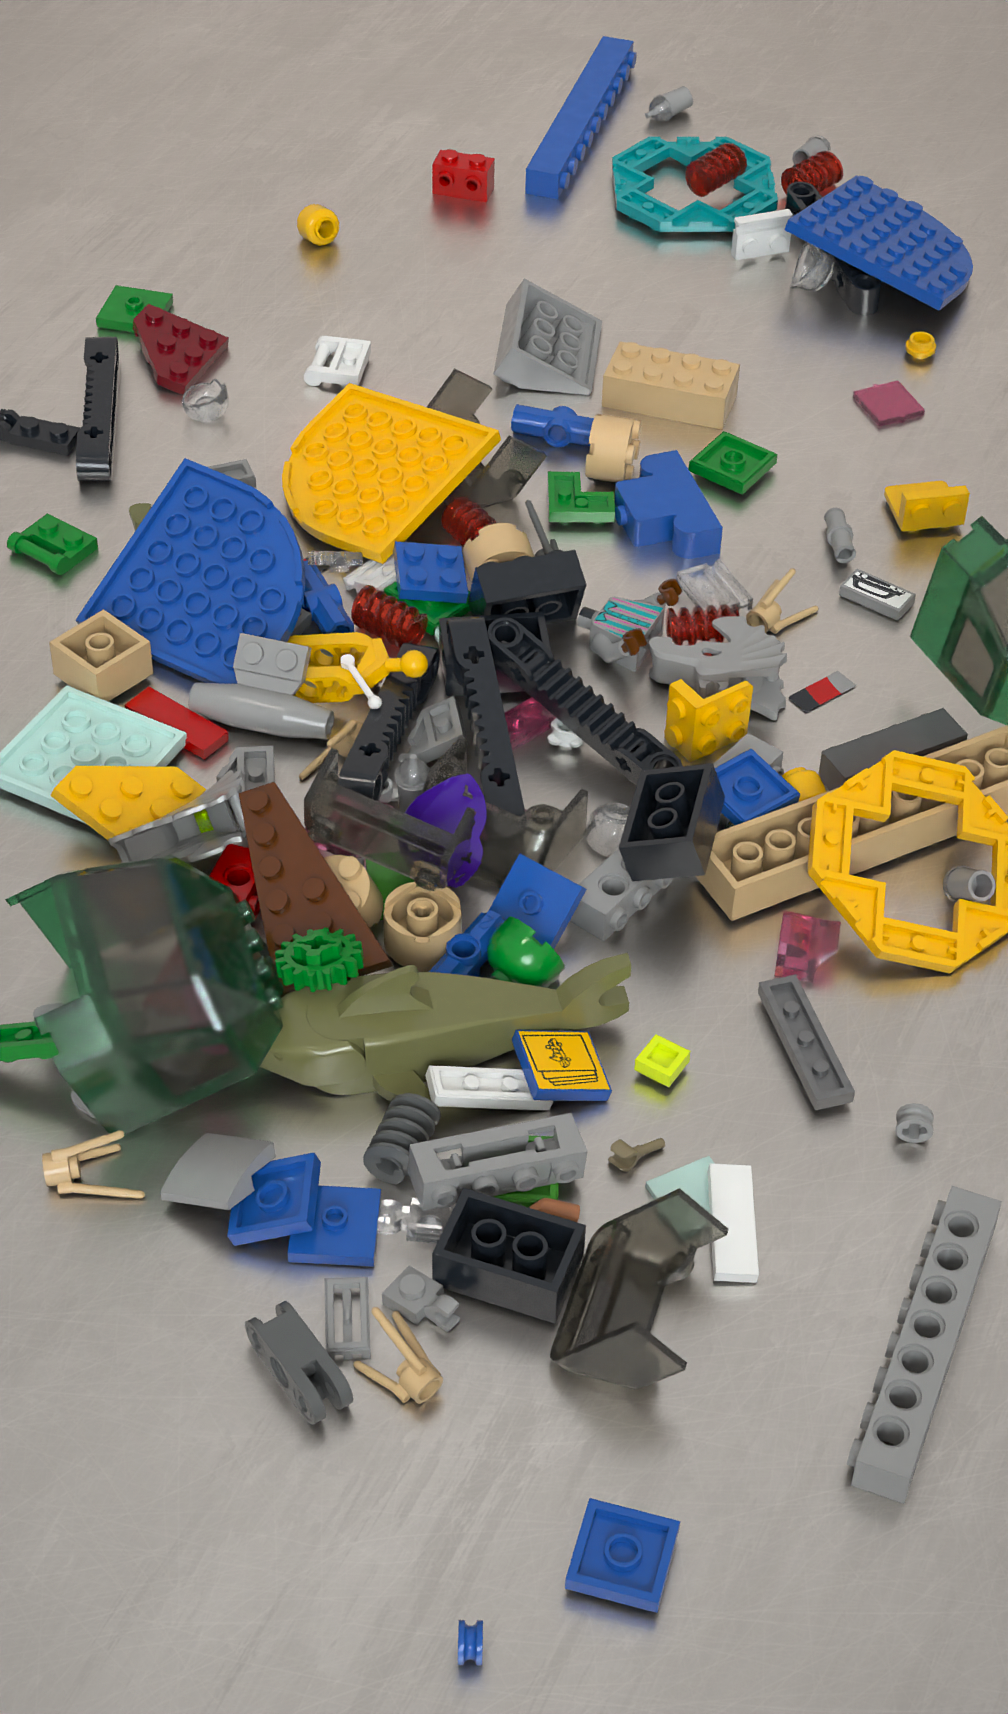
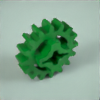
[275,927,364,992]

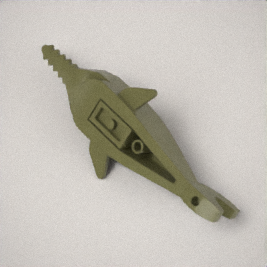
[167,953,631,1108]

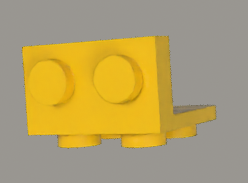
[884,481,970,532]
[664,679,753,762]

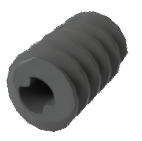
[363,1093,441,1185]

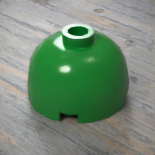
[487,916,565,988]

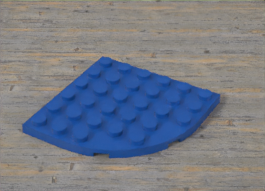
[784,175,973,310]
[76,458,305,684]

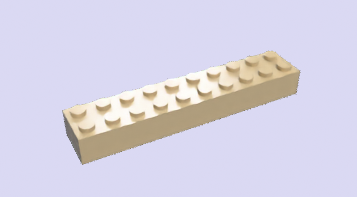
[696,725,1008,921]

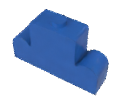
[614,450,723,559]

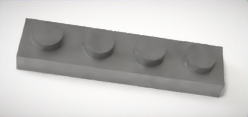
[758,974,855,1111]

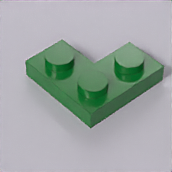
[547,471,615,524]

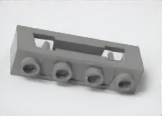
[408,1113,587,1210]

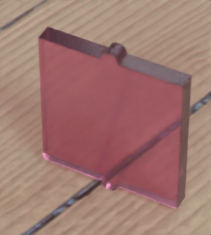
[853,380,925,426]

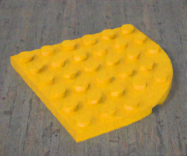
[282,383,501,564]

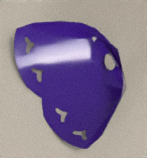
[395,773,487,888]

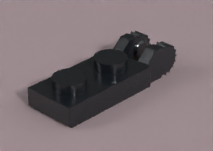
[0,409,80,456]

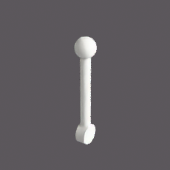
[340,654,382,709]

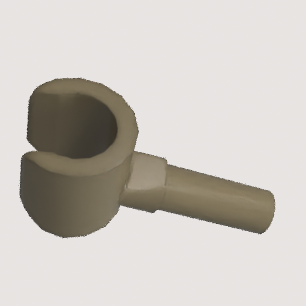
[608,1138,665,1172]

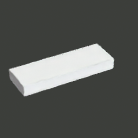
[425,1065,553,1111]
[707,1163,759,1283]

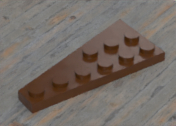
[239,782,394,999]

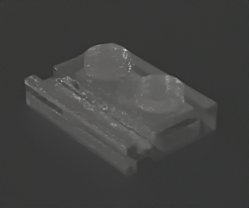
[676,560,753,622]

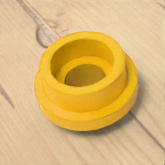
[905,331,936,359]

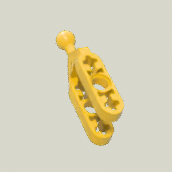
[287,632,428,703]

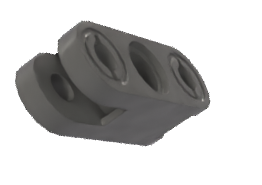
[245,1301,353,1425]

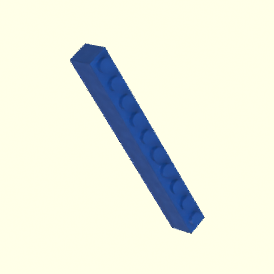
[525,36,637,200]

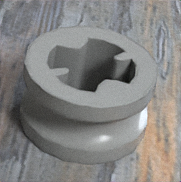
[896,1103,934,1143]

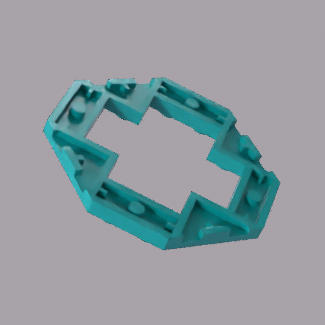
[612,137,778,232]

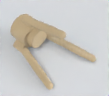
[746,568,819,634]
[299,719,363,780]
[42,1130,145,1199]
[353,1307,443,1404]

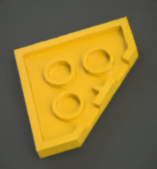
[51,766,206,840]

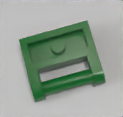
[7,513,98,575]

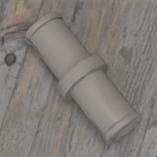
[824,508,856,563]

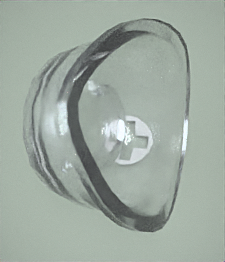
[790,242,834,292]

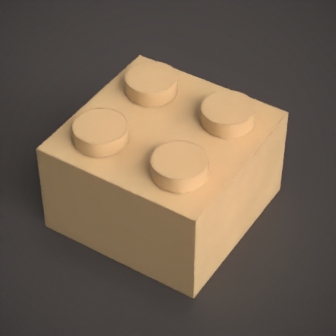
[49,609,153,702]

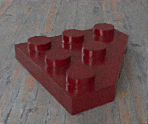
[133,304,229,396]

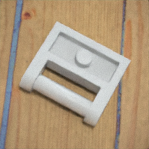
[304,336,371,386]

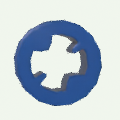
[458,1620,483,1666]

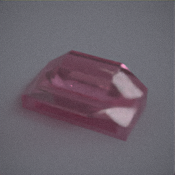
[774,911,841,982]

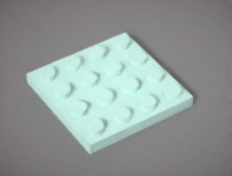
[0,685,187,824]

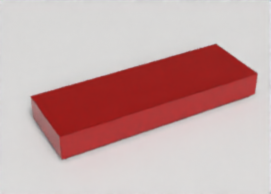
[124,686,229,760]

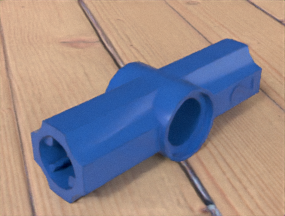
[511,404,594,448]
[302,560,354,634]
[429,910,504,977]

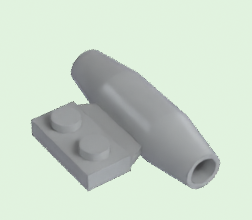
[188,633,334,739]

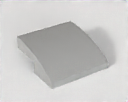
[160,1133,276,1210]

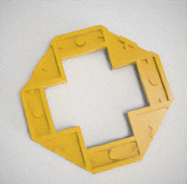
[807,750,1008,974]

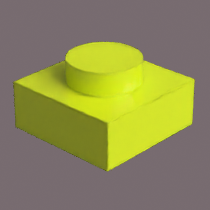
[634,1034,691,1087]

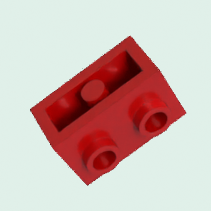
[432,149,495,203]

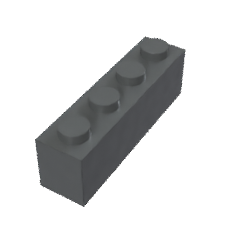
[818,708,968,791]

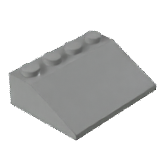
[493,278,602,395]

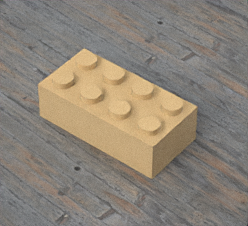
[602,341,740,430]

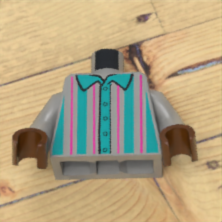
[577,578,682,672]

